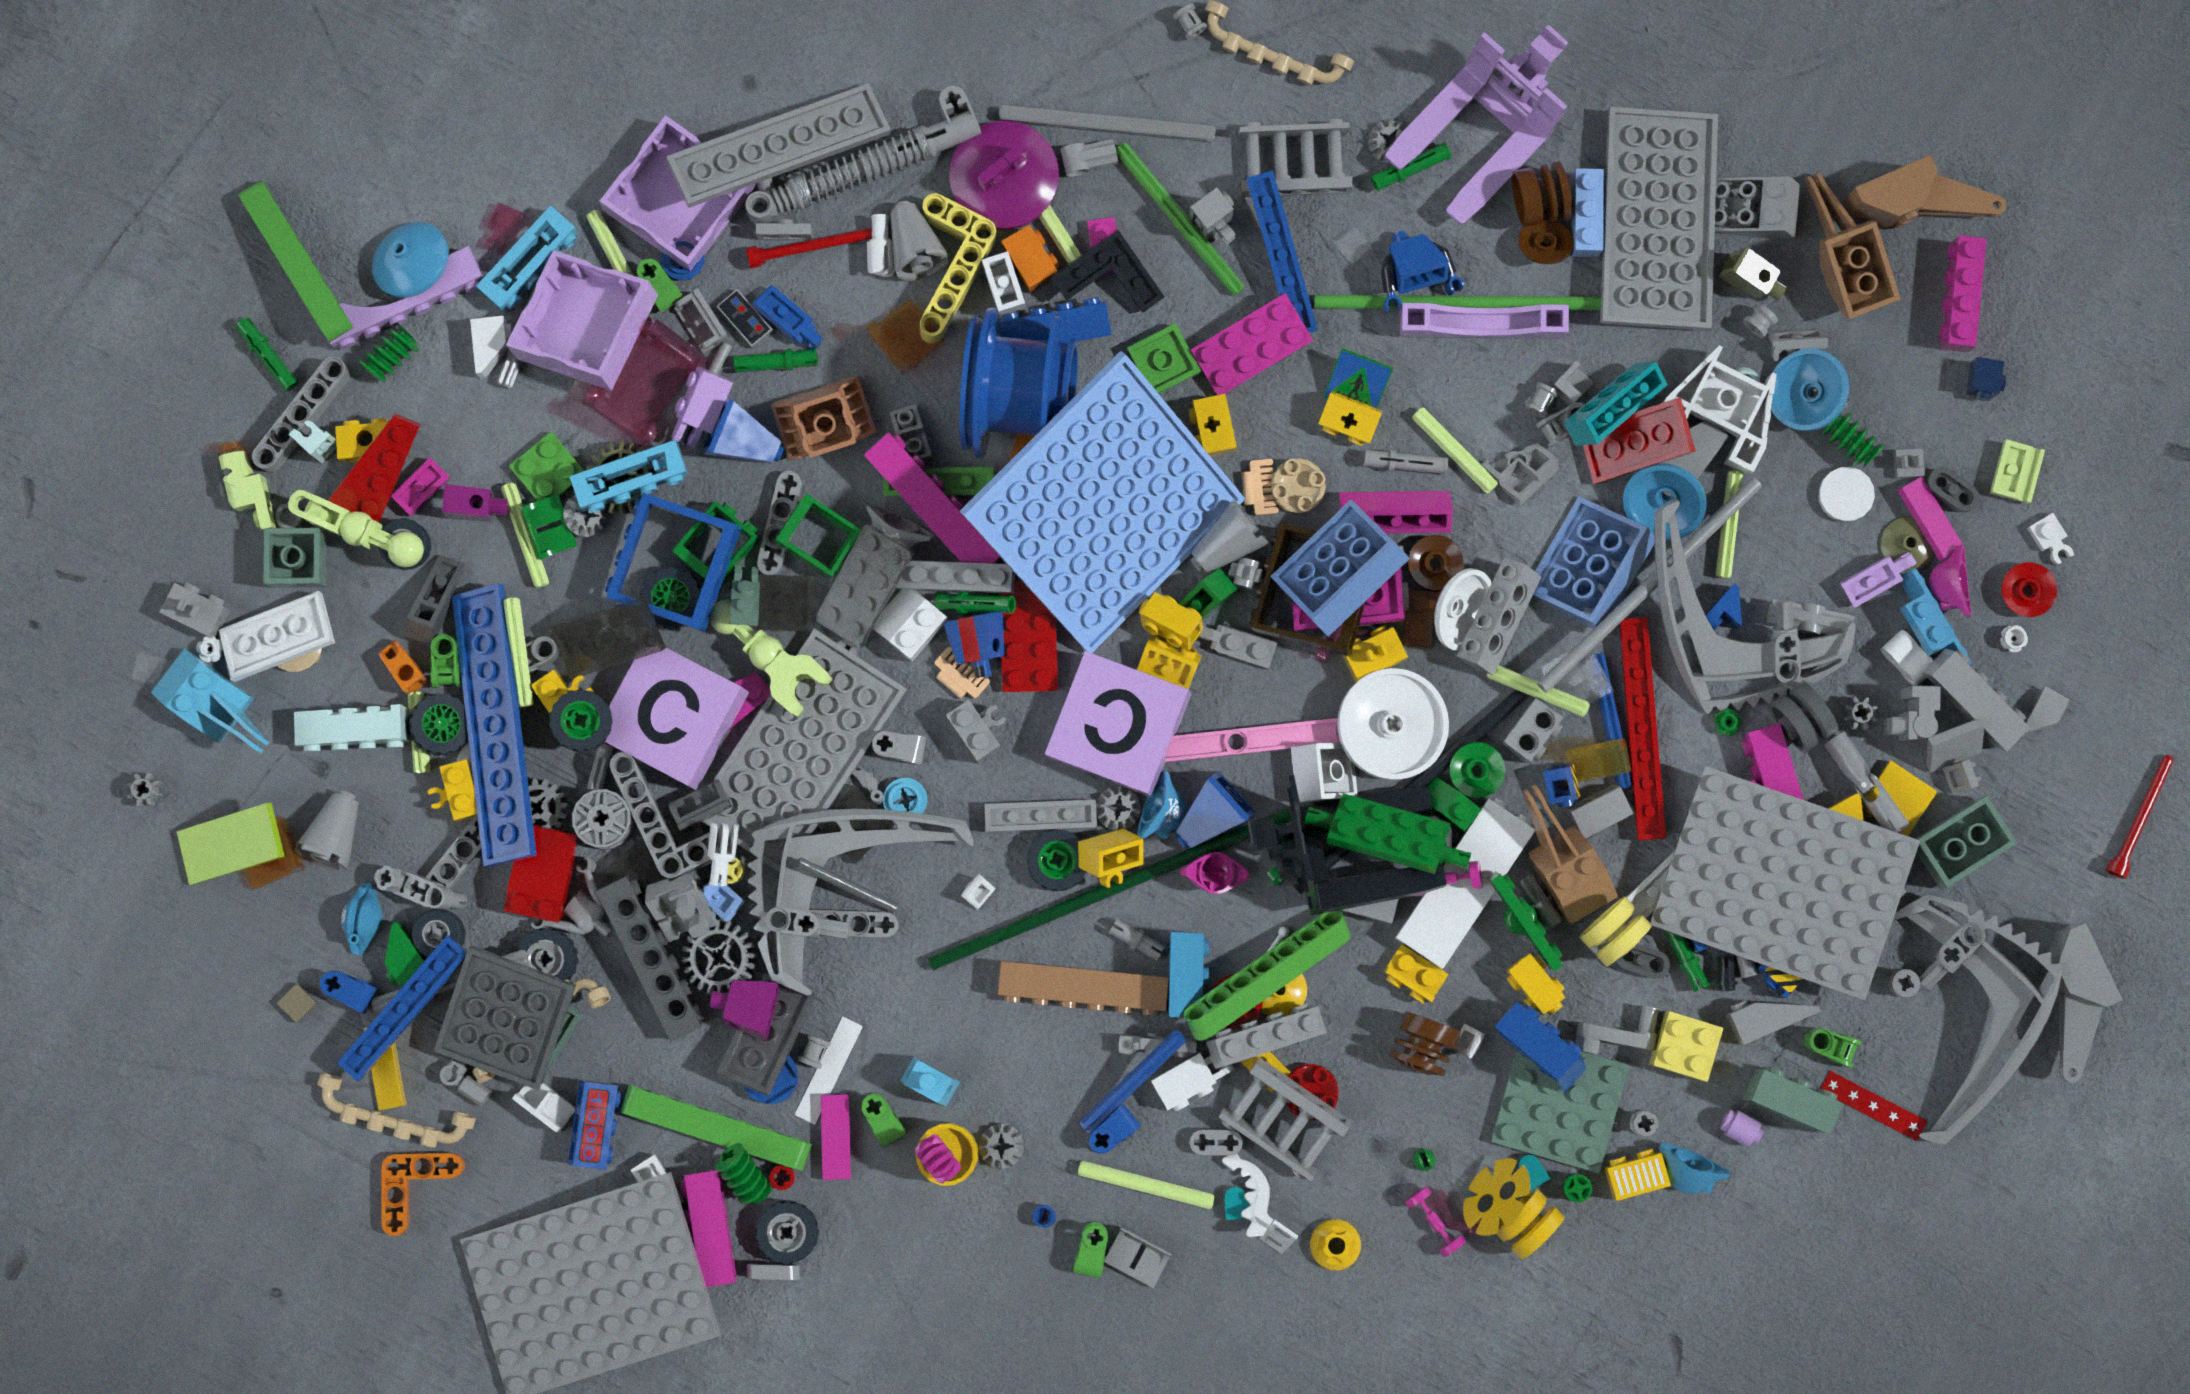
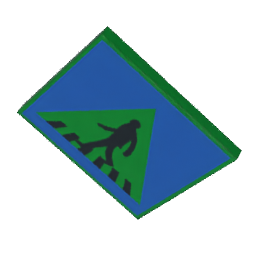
[1323,348,1393,408]

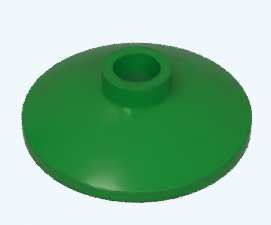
[1450,742,1505,798]

